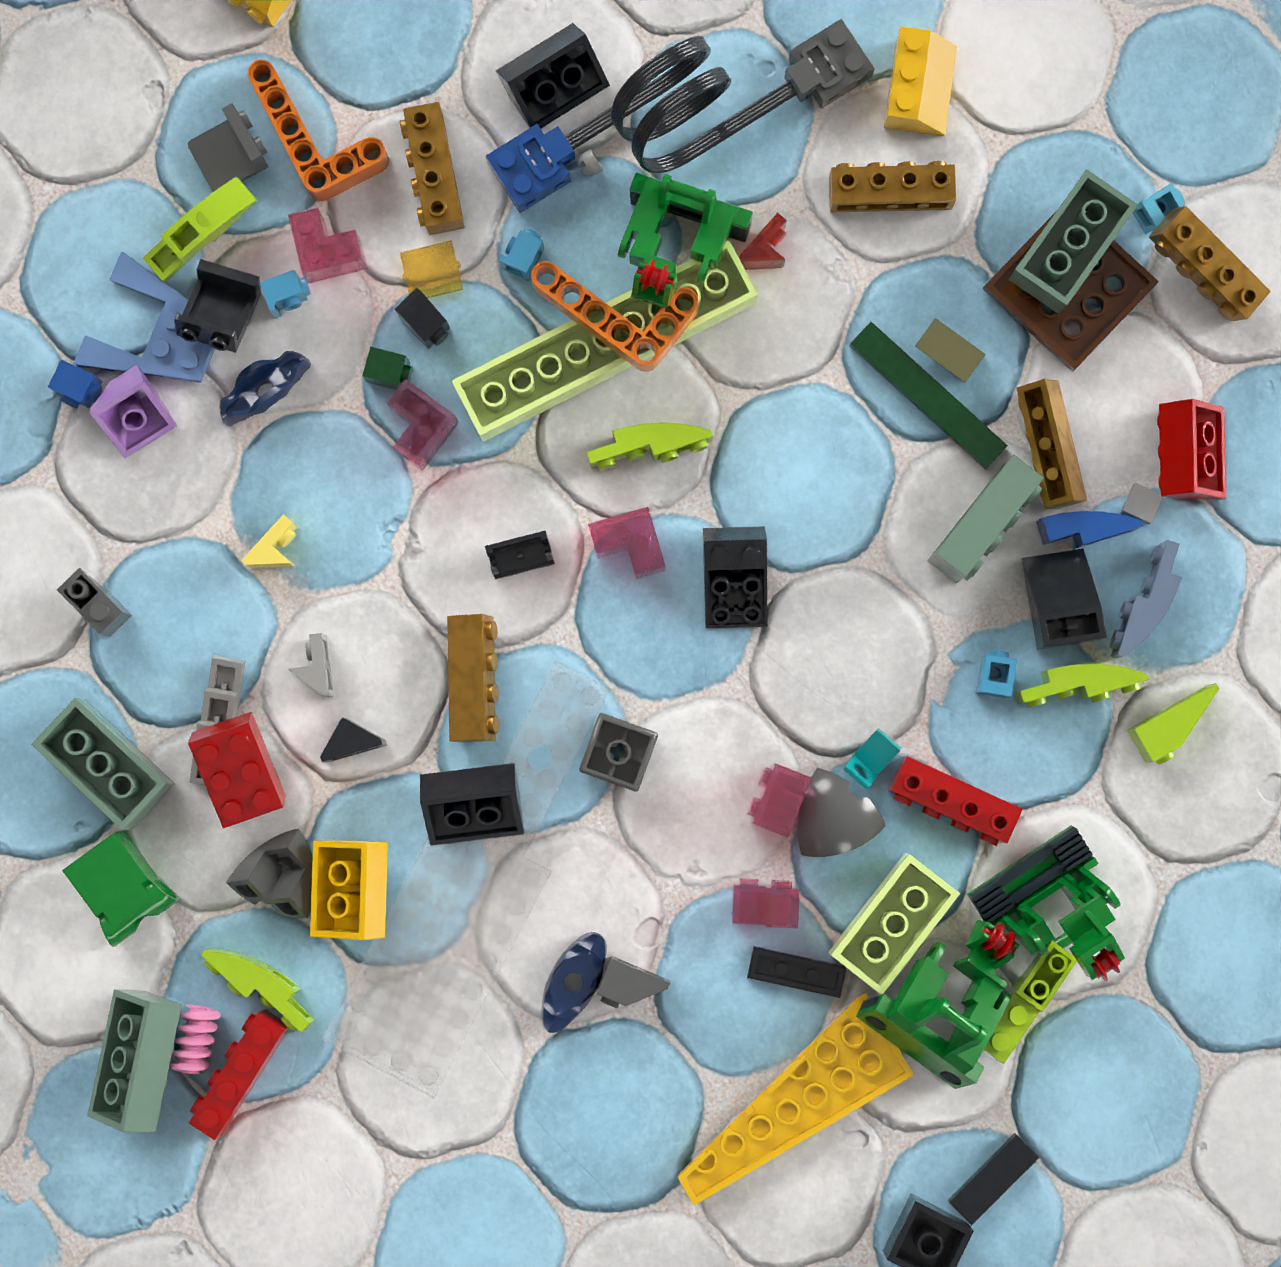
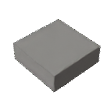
[1121,482,1163,525]

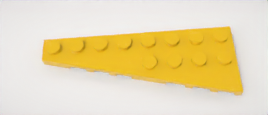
[678,992,914,1205]

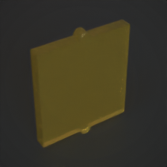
[400,240,463,298]

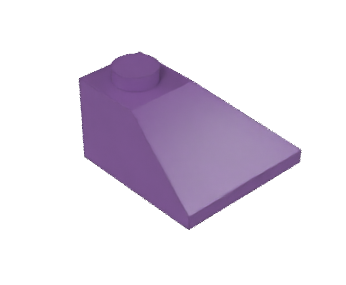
[89,365,177,458]

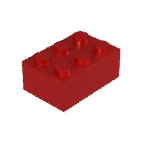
[188,711,286,829]

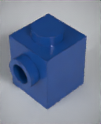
[48,359,103,409]

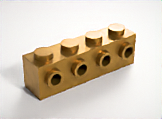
[400,102,465,235]
[829,161,956,213]
[1149,206,1271,321]
[1016,379,1087,509]
[447,614,499,743]

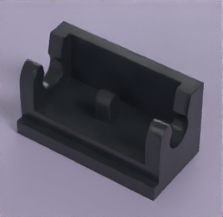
[485,530,555,580]

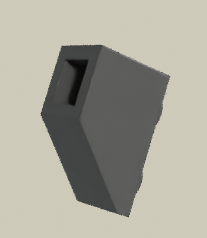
[57,568,132,637]

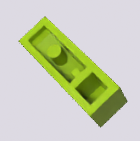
[1127,683,1220,765]

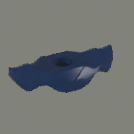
[219,351,311,426]
[541,932,607,1033]

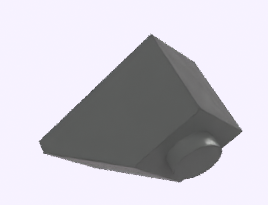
[597,956,670,1008]

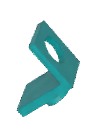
[843,728,901,790]

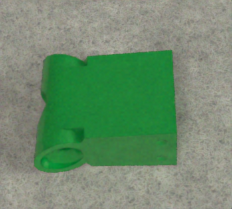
[62,830,179,947]

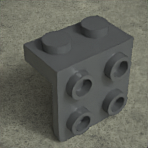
[188,103,269,192]

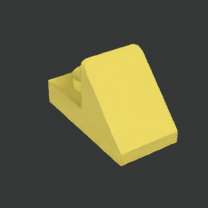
[241,514,298,568]

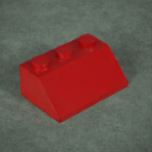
[1157,399,1227,500]

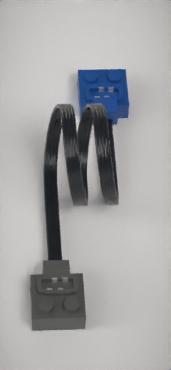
[486,19,875,213]

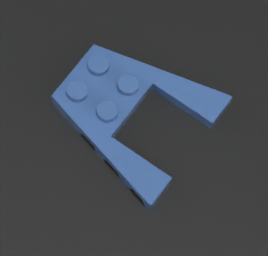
[73,252,215,383]

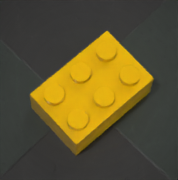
[310,840,388,940]

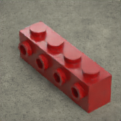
[888,756,1023,846]
[188,1009,289,1140]

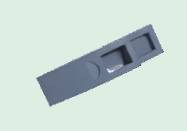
[1109,540,1182,659]

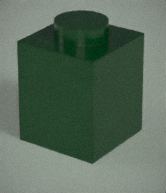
[362,346,413,392]

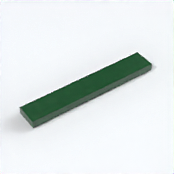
[849,322,1008,470]

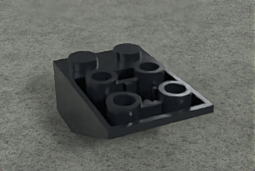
[703,526,768,628]
[1021,548,1107,650]

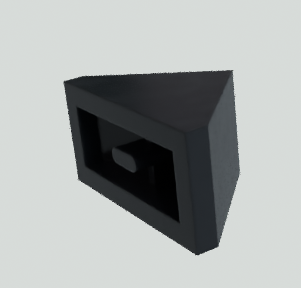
[320,717,387,763]

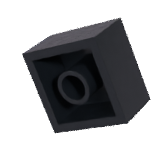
[883,1193,974,1267]

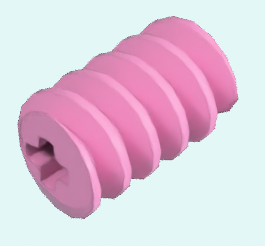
[169,1004,221,1075]

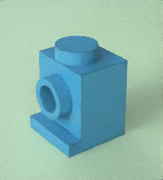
[499,228,545,281]
[259,270,311,318]
[975,650,1017,698]

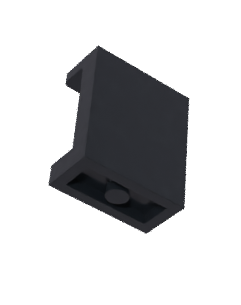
[174,259,262,353]

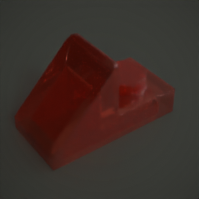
[739,212,787,270]

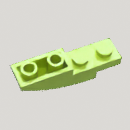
[143,177,258,282]
[587,422,713,471]
[1015,664,1149,708]
[984,941,1077,1064]
[200,947,315,1032]

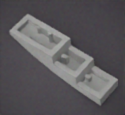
[189,655,246,786]

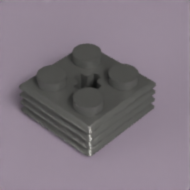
[579,713,658,792]

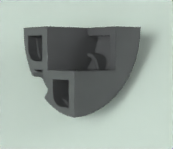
[798,768,886,857]
[226,829,313,918]

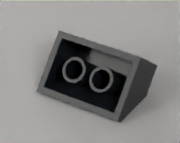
[496,23,610,129]
[420,763,524,846]

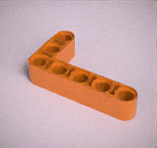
[247,59,389,201]
[531,261,699,372]

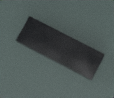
[747,946,847,998]
[948,1133,1039,1226]

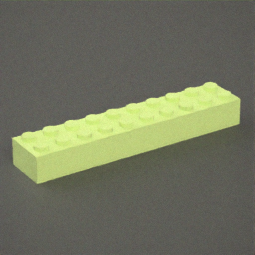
[452,240,758,442]

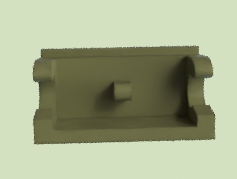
[915,318,986,382]

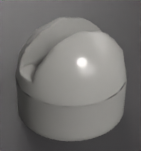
[577,149,603,176]

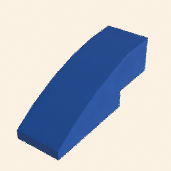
[1036,511,1143,548]

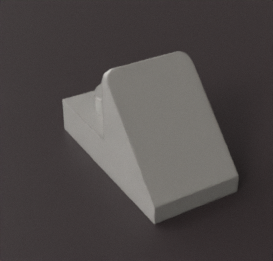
[288,633,334,697]

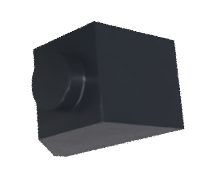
[395,288,450,349]

